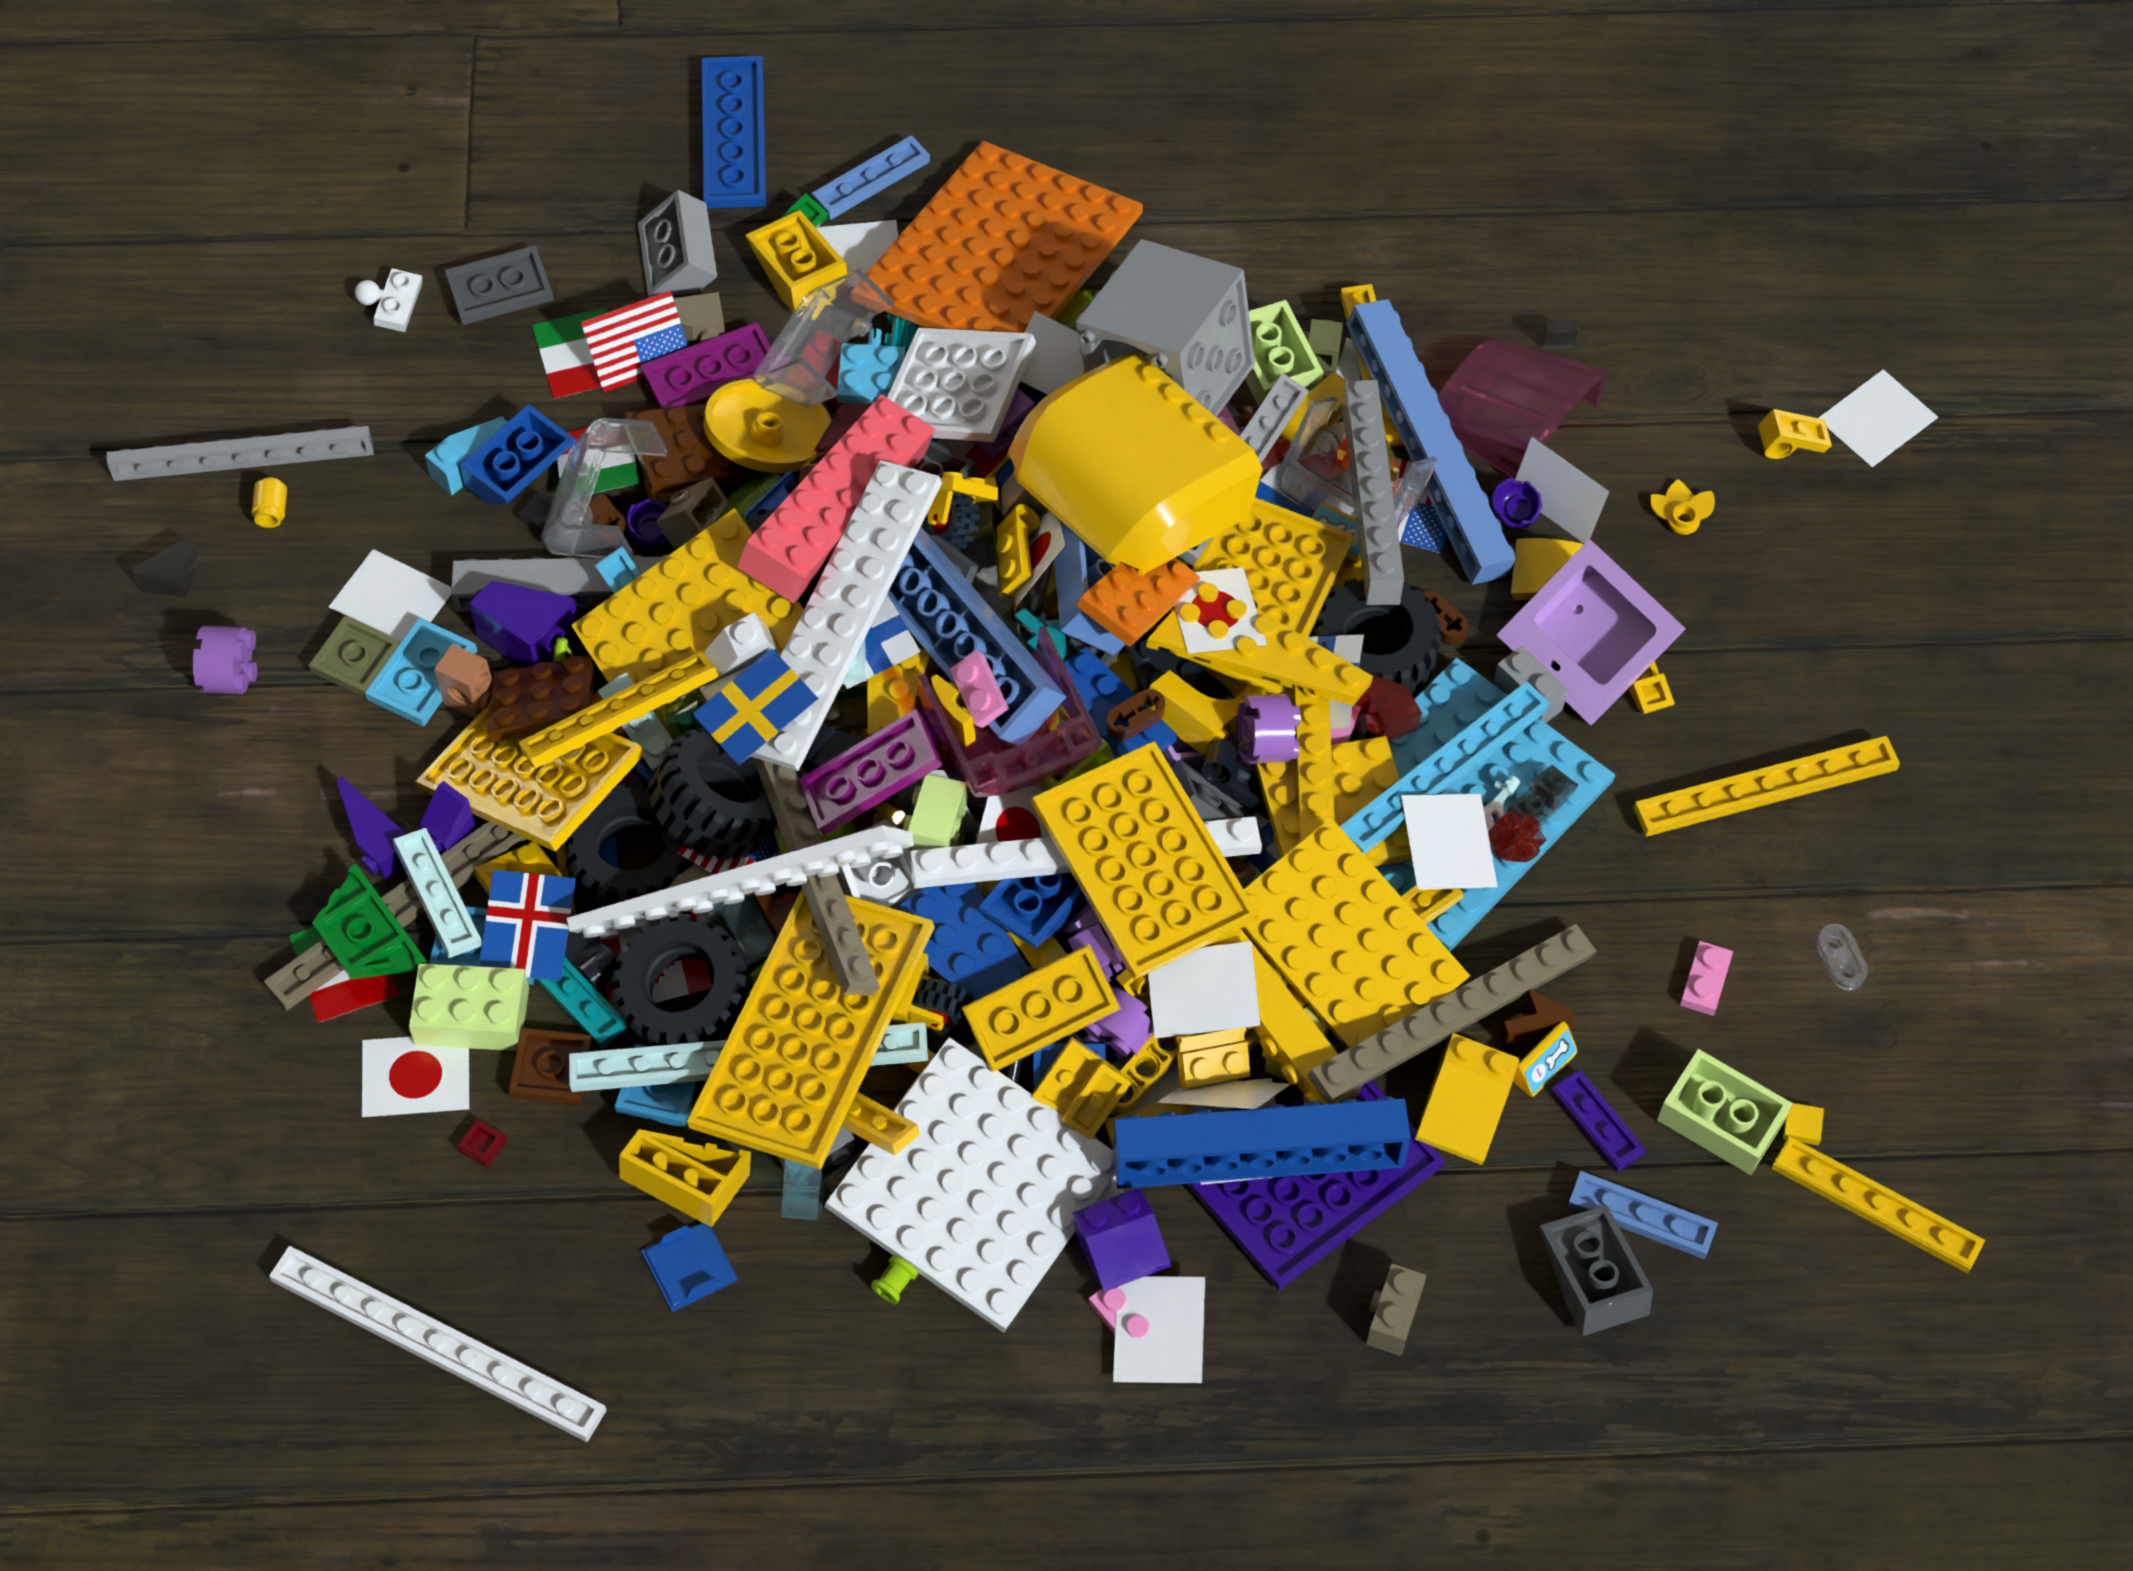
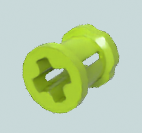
[871,1255,918,1304]

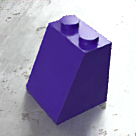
[469,581,579,668]

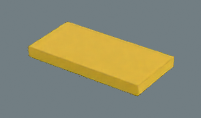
[962,944,1121,1072]

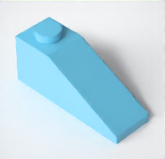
[425,417,507,496]

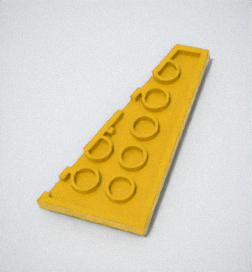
[1146,583,1373,706]

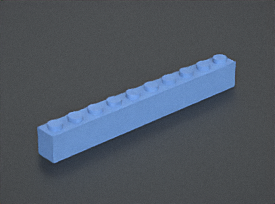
[1346,299,1516,585]

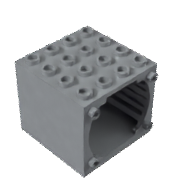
[1076,239,1255,417]

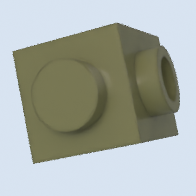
[1304,319,1343,372]

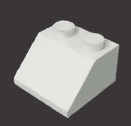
[836,819,923,907]

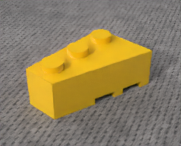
[619,1129,751,1227]

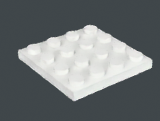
[887,328,1036,442]

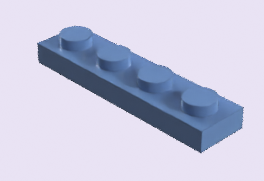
[812,135,930,220]
[1567,1171,1718,1260]

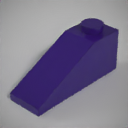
[337,777,406,881]

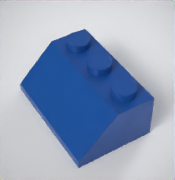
[460,404,576,504]

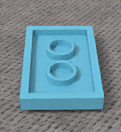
[365,618,477,727]

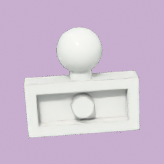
[355,268,422,332]

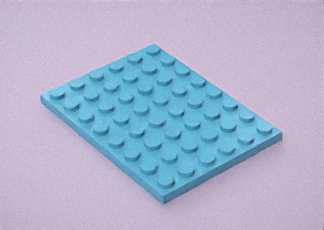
[1375,658,1615,952]

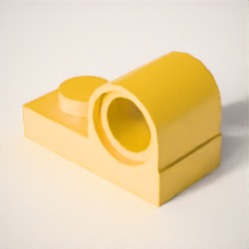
[1758,409,1832,459]

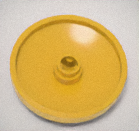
[703,378,833,473]

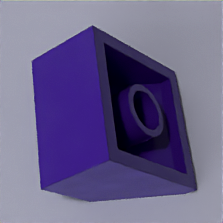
[1072,1187,1171,1292]

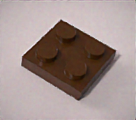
[509,1028,593,1105]

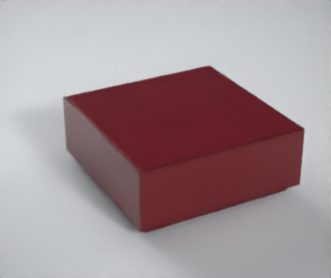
[457,1119,508,1169]

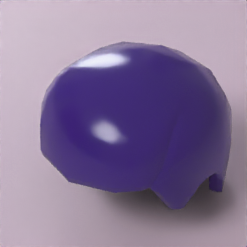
[1492,478,1542,529]
[626,499,669,549]

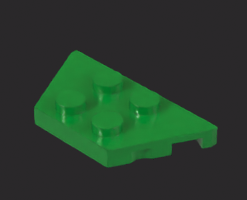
[312,863,427,980]

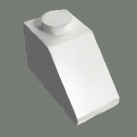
[704,612,779,680]

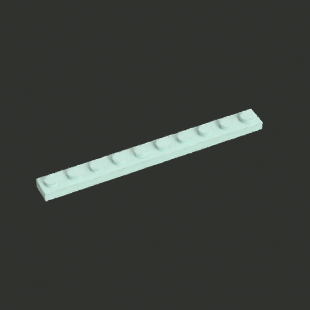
[569,1022,928,1092]

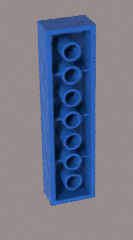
[1113,1096,1411,1189]

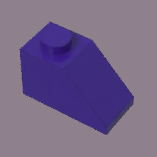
[419,781,477,855]

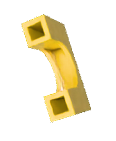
[1145,666,1271,756]

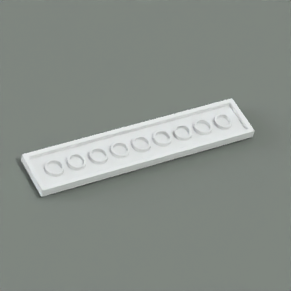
[751,460,942,771]
[567,825,914,940]

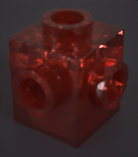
[1488,812,1547,863]

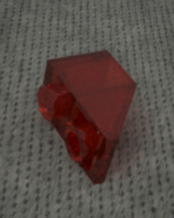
[1355,673,1423,741]

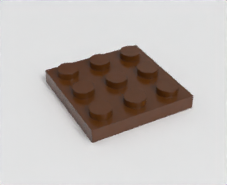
[624,404,746,495]
[487,655,596,743]

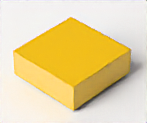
[1783,1103,1824,1145]

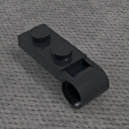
[1201,739,1270,820]
[565,909,620,991]

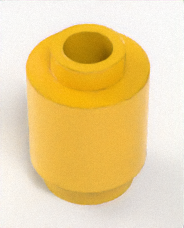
[252,477,287,528]

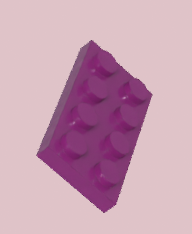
[640,322,783,409]
[799,709,942,836]

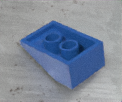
[978,835,1088,949]

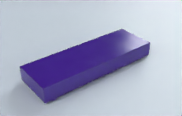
[1550,1069,1646,1173]

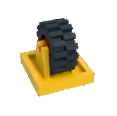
[921,472,998,551]
[889,953,975,1035]

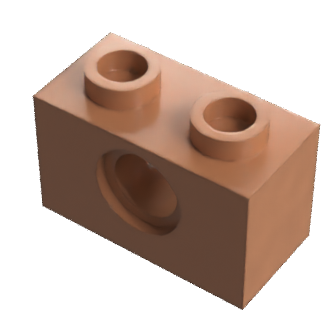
[434,644,493,719]

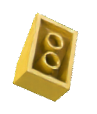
[746,210,850,316]
[1415,1033,1520,1165]

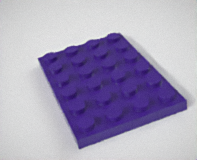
[1186,1080,1445,1291]

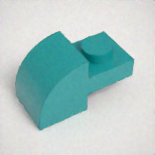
[1014,608,1067,674]

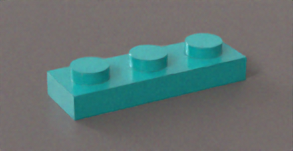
[535,957,628,1050]

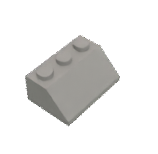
[638,190,717,297]

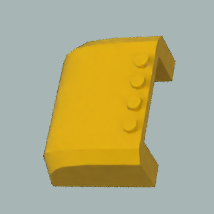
[1007,352,1263,575]

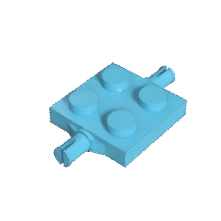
[837,328,906,416]

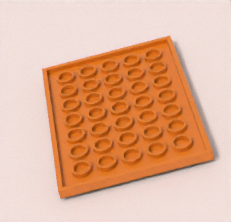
[853,141,1143,333]

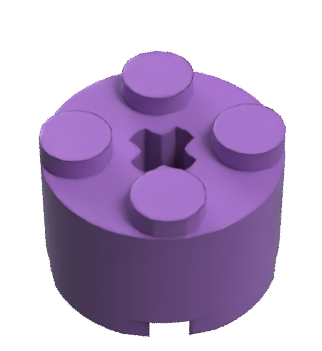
[193,625,257,694]
[1236,694,1300,764]
[1083,987,1154,1066]

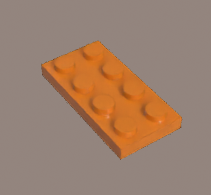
[1076,558,1201,647]

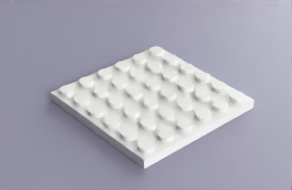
[825,1037,1115,1333]

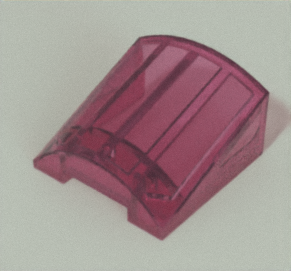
[1437,338,1609,479]
[917,625,1103,797]

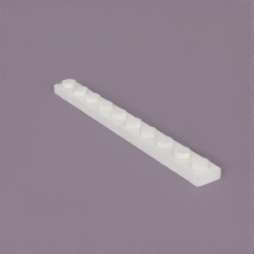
[910,817,1262,888]
[269,1246,606,1442]

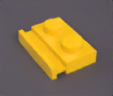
[1175,1027,1251,1089]

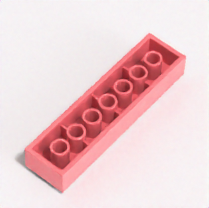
[737,394,936,604]

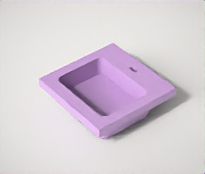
[1497,539,1685,726]

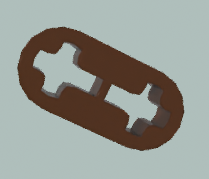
[1422,591,1469,645]
[1106,689,1165,741]

